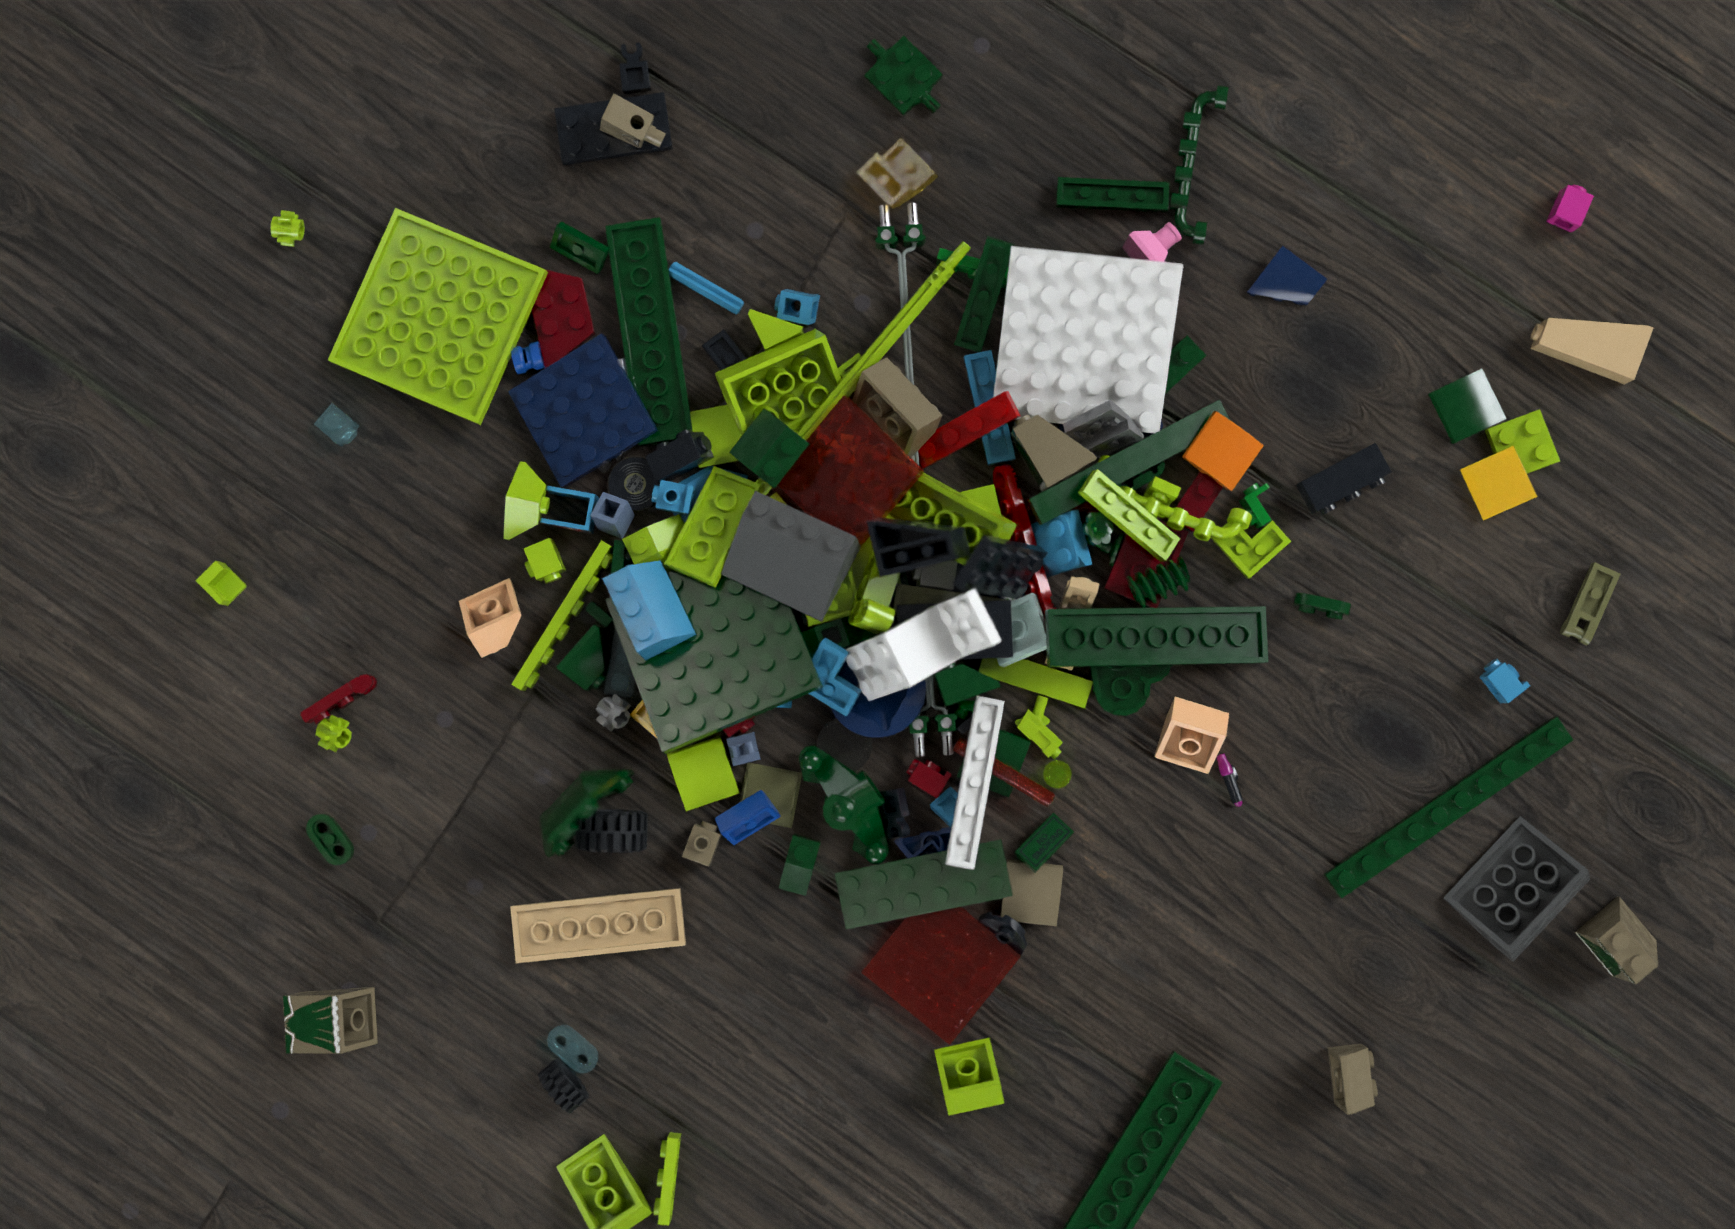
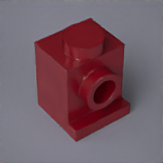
[906,758,952,798]

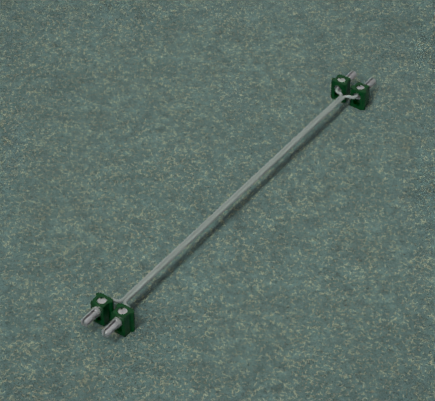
[875,203,957,757]

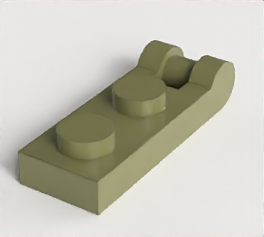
[1560,562,1621,646]

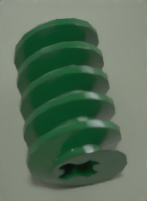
[1126,556,1190,608]

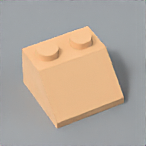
[1155,697,1229,774]

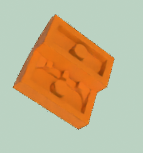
[1182,411,1264,491]

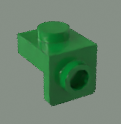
[1239,483,1272,529]

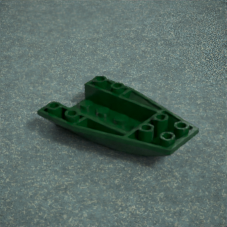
[539,769,635,858]

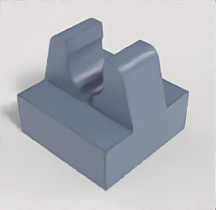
[726,732,761,766]

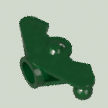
[799,745,888,864]

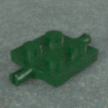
[865,36,943,116]

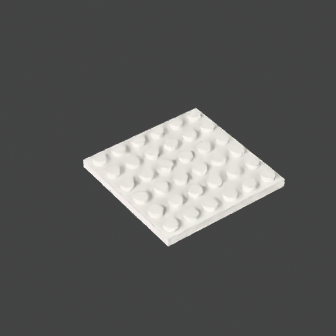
[993,246,1183,433]

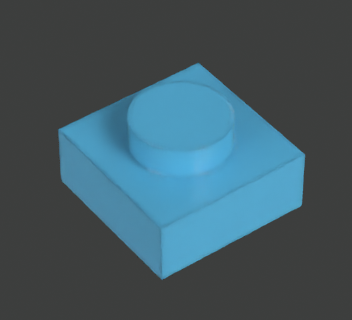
[930,786,958,827]

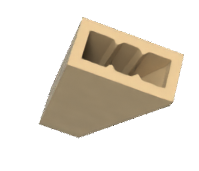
[1530,318,1653,384]

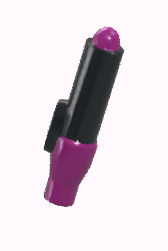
[1216,753,1243,807]

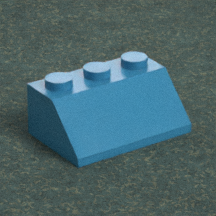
[603,560,696,660]

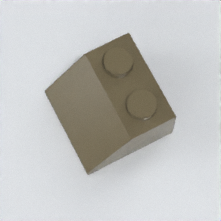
[1328,1044,1378,1114]

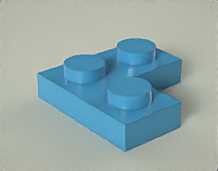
[808,638,862,716]

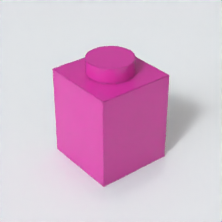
[1546,185,1594,233]

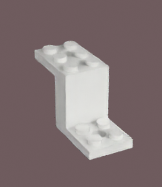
[845,589,1001,701]

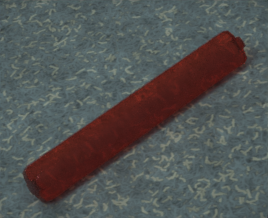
[953,738,1055,807]

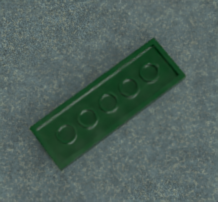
[834,839,1013,929]

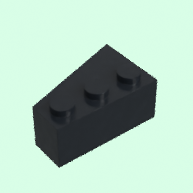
[867,518,971,577]

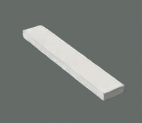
[945,696,1004,870]

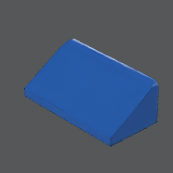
[715,790,781,845]

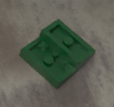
[1428,369,1507,444]
[957,729,1031,797]

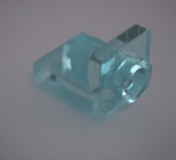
[314,403,360,447]

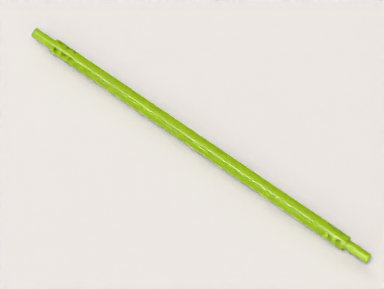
[756,241,971,495]

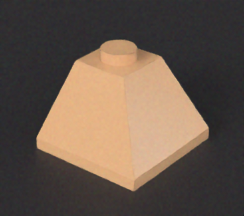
[459,578,521,658]

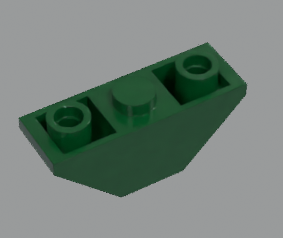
[801,616,876,659]

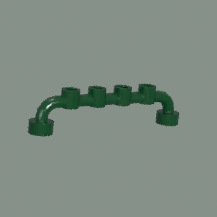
[1170,86,1229,245]

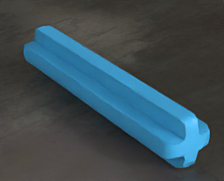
[669,262,744,314]

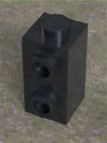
[645,429,714,482]

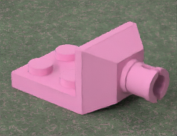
[1122,222,1182,262]

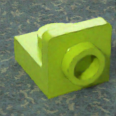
[1143,476,1181,519]

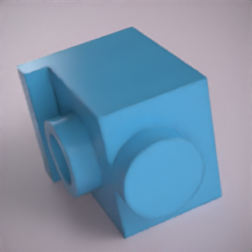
[775,289,820,325]
[651,480,696,516]
[1479,659,1530,703]

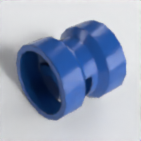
[511,341,545,375]

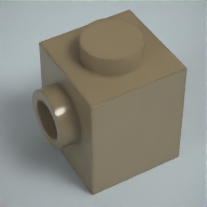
[682,821,722,867]

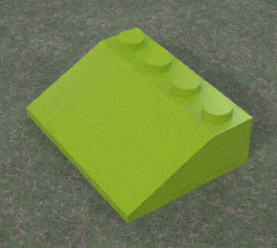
[715,329,853,435]

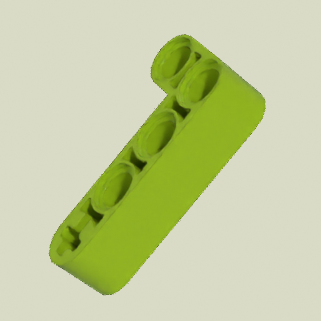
[849,547,900,634]

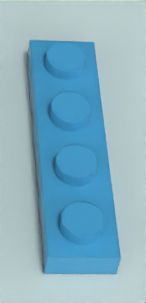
[964,350,1016,466]

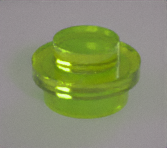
[1043,760,1072,788]

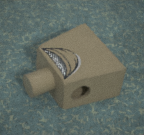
[600,93,667,148]

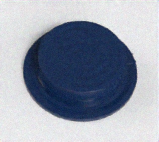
[831,641,926,738]

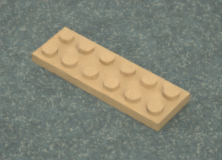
[510,888,686,963]

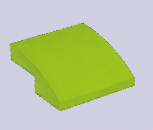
[690,405,742,468]
[667,736,739,811]

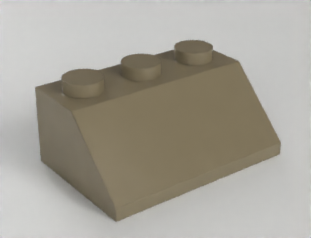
[851,357,942,462]

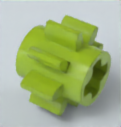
[271,210,305,247]
[315,715,352,752]

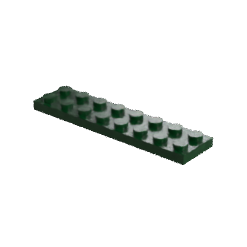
[605,217,693,446]
[1045,606,1268,667]
[1063,1050,1223,1229]

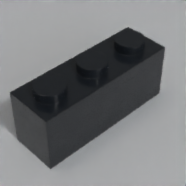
[1296,443,1392,515]

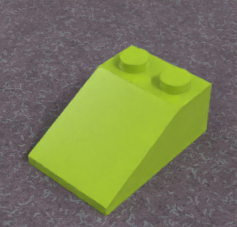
[556,1134,654,1229]

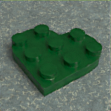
[1090,665,1173,716]

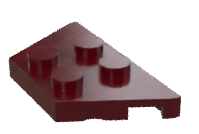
[532,270,595,368]

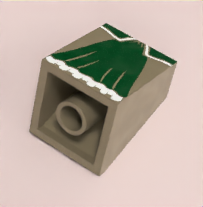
[1010,414,1097,492]
[1575,896,1658,984]
[283,987,378,1053]

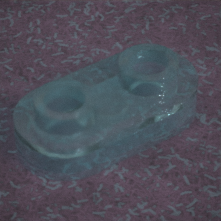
[547,1025,599,1073]

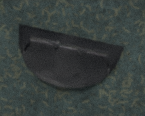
[977,912,1027,958]

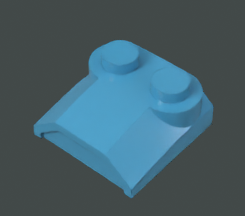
[1031,510,1092,578]

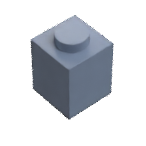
[590,492,635,539]

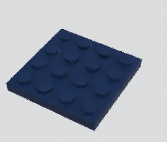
[508,334,658,488]

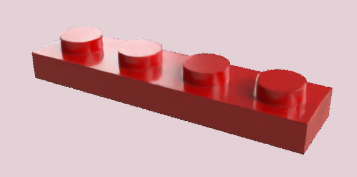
[918,391,1021,468]

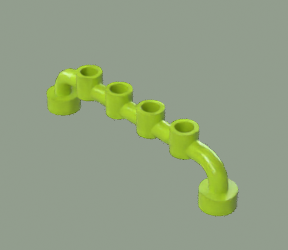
[1098,455,1252,541]

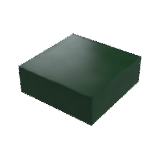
[585,601,614,628]

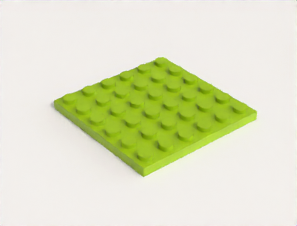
[328,208,548,425]

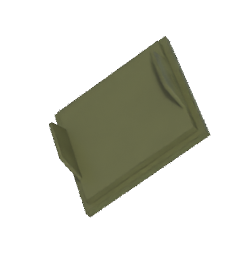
[740,762,802,828]

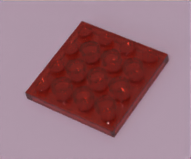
[778,395,925,546]
[862,907,1021,1045]

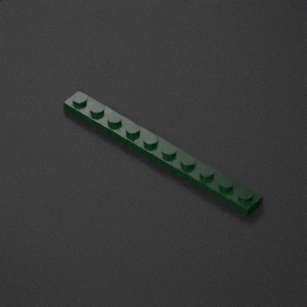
[1324,717,1573,898]

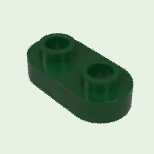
[1293,593,1351,620]
[306,814,354,865]

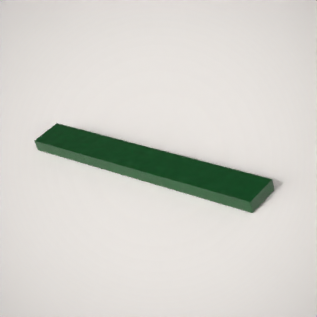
[1027,400,1230,525]

